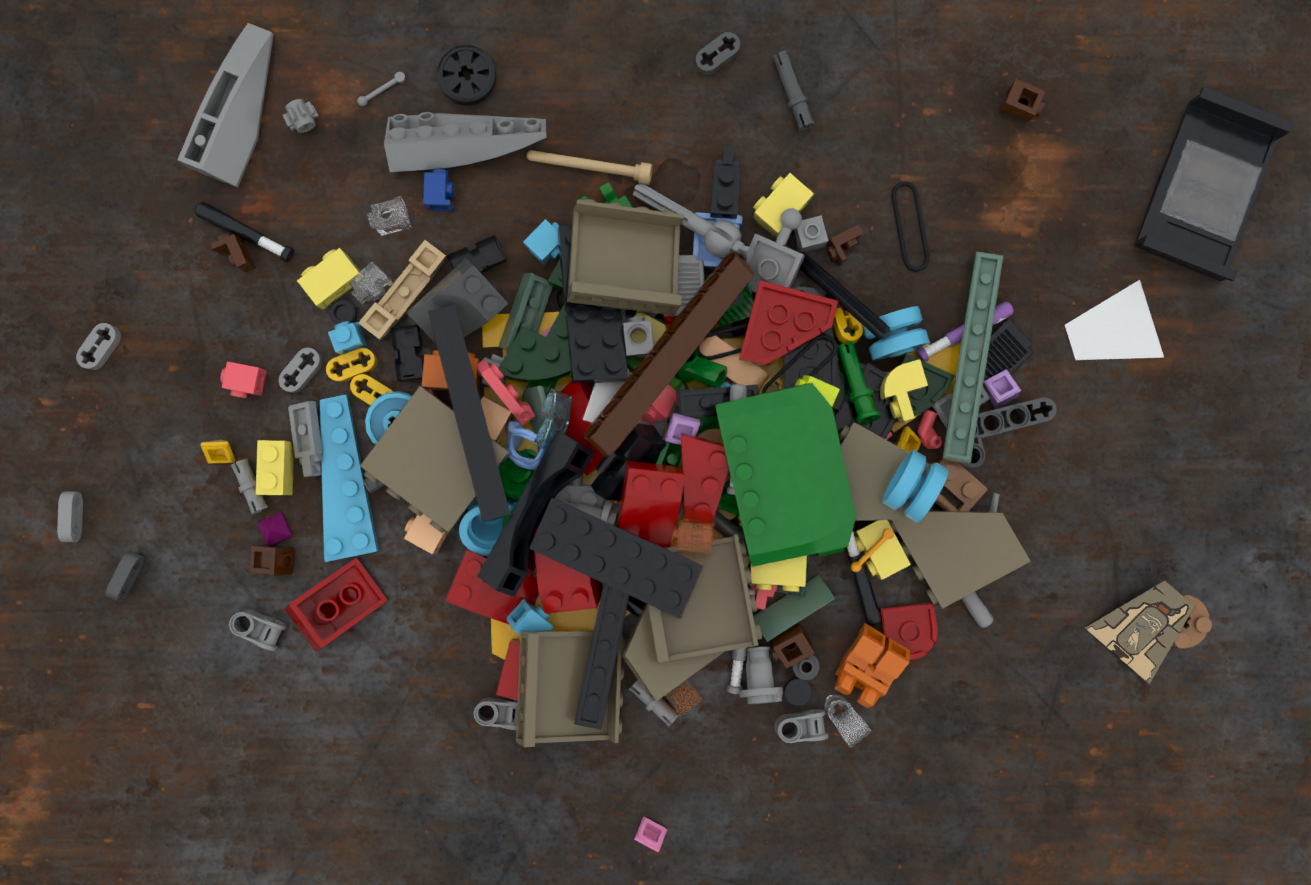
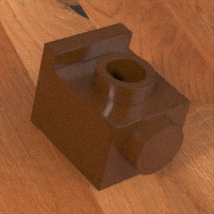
[999,79,1045,122]
[770,622,815,669]

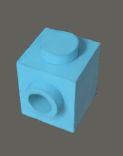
[523,219,560,265]
[506,599,554,635]

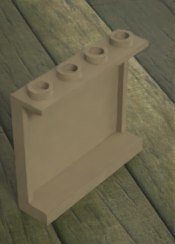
[567,199,684,315]
[360,386,511,533]
[648,534,762,663]
[516,630,625,747]

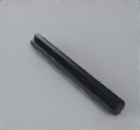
[799,252,891,340]

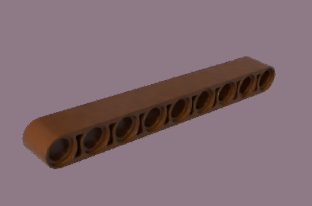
[584,252,754,457]

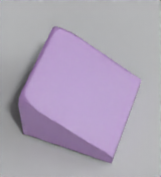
[983,369,1021,409]

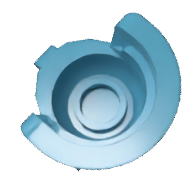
[459,498,518,556]

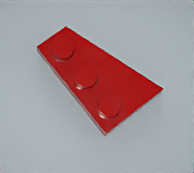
[681,433,729,527]

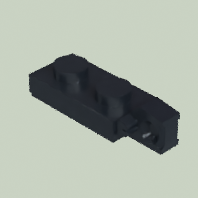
[710,145,741,219]

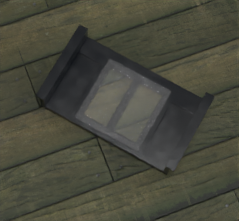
[1134,87,1294,282]

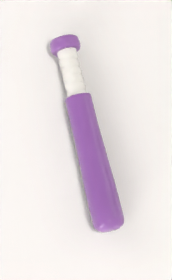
[915,301,1014,362]

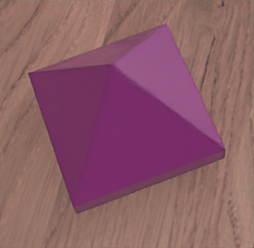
[257,511,293,546]

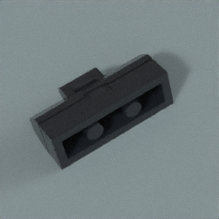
[591,423,666,501]

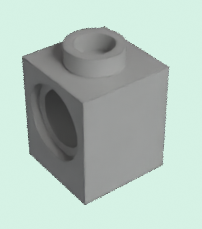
[792,215,828,253]
[623,317,653,359]

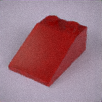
[548,380,630,476]
[617,461,685,548]
[533,525,603,614]
[445,550,539,624]
[284,557,388,652]

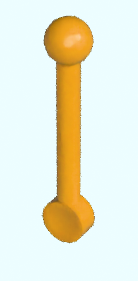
[851,528,894,572]

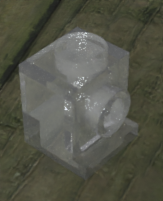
[368,196,412,236]
[349,261,394,304]

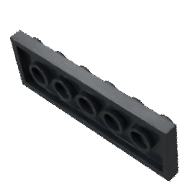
[557,226,628,384]
[529,498,704,618]

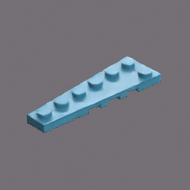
[320,394,379,562]

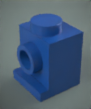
[423,169,454,211]

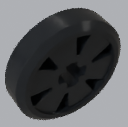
[437,45,496,105]

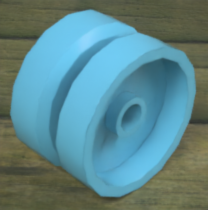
[862,306,930,361]
[365,391,412,445]
[881,450,949,523]

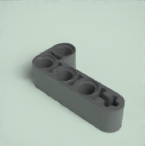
[958,397,1057,468]

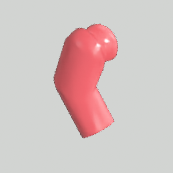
[917,410,942,449]

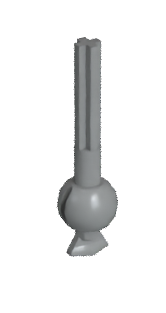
[632,183,754,262]

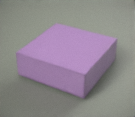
[665,413,700,445]

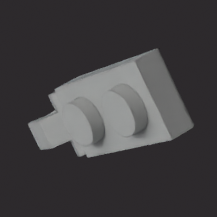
[288,401,323,477]

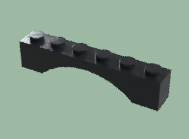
[477,431,595,597]

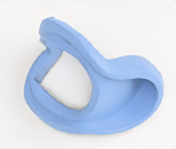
[506,420,548,469]

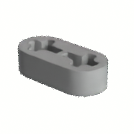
[76,323,121,370]
[279,348,323,393]
[57,491,83,542]

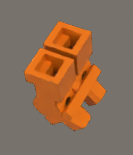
[835,623,910,709]

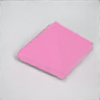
[634,817,668,852]

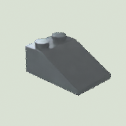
[407,258,508,343]

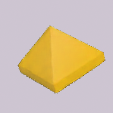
[894,426,921,452]
[200,439,235,464]

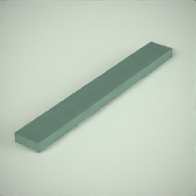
[942,252,1003,464]

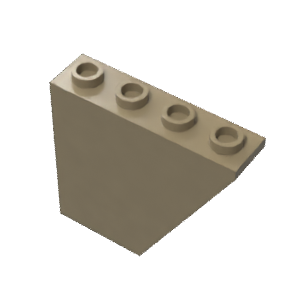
[839,422,930,521]
[888,510,1031,609]
[622,603,725,701]

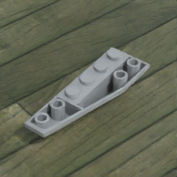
[177,23,274,188]
[384,112,547,172]

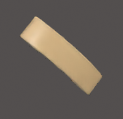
[359,240,446,340]

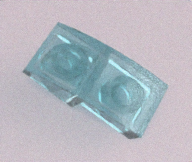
[534,388,572,448]

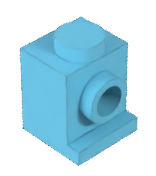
[328,321,368,355]

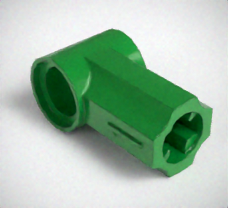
[676,349,727,388]

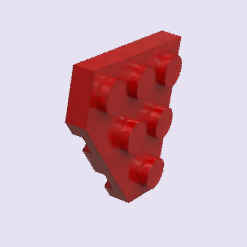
[739,280,838,367]

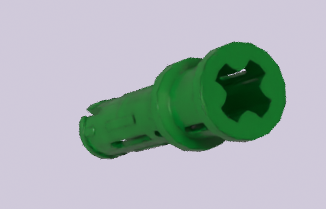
[837,342,881,424]

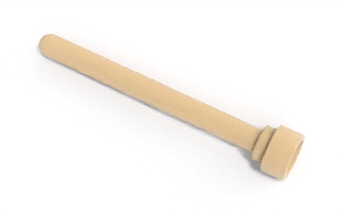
[527,150,653,185]

